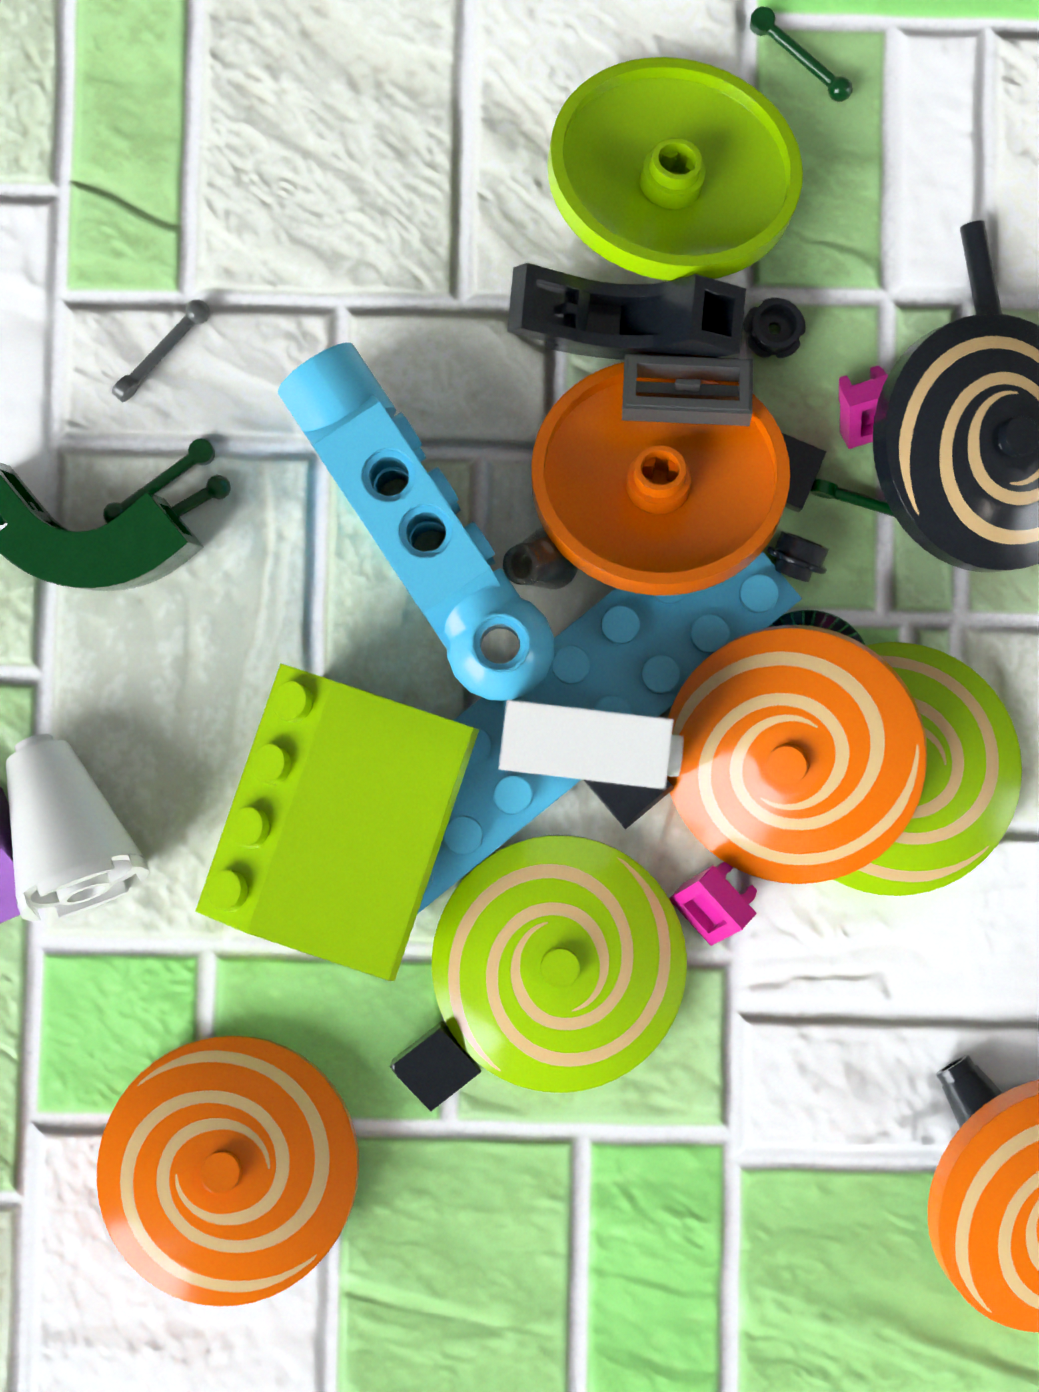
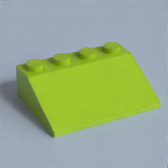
[195,663,479,981]

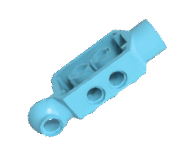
[278,343,554,700]

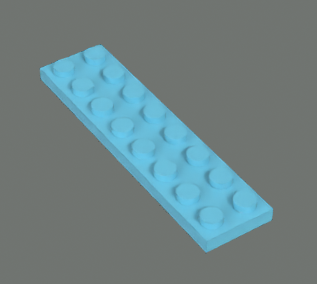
[418,551,802,913]

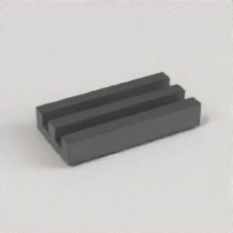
[622,354,753,426]

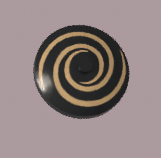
[873,313,1039,572]

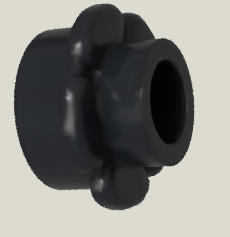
[743,297,806,359]
[767,531,829,582]

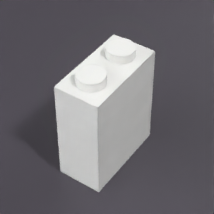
[499,700,683,789]

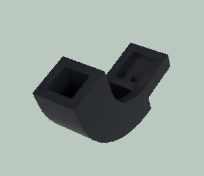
[507,263,746,360]

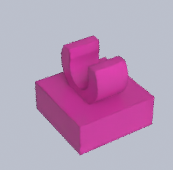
[838,366,889,449]
[669,862,757,946]

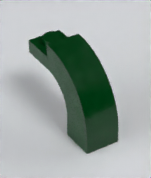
[0,463,204,591]

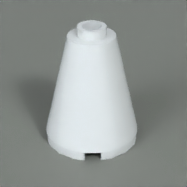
[6,734,149,921]

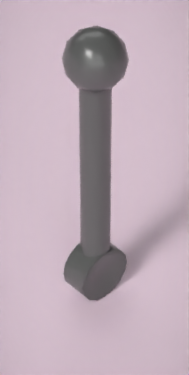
[112,299,210,402]

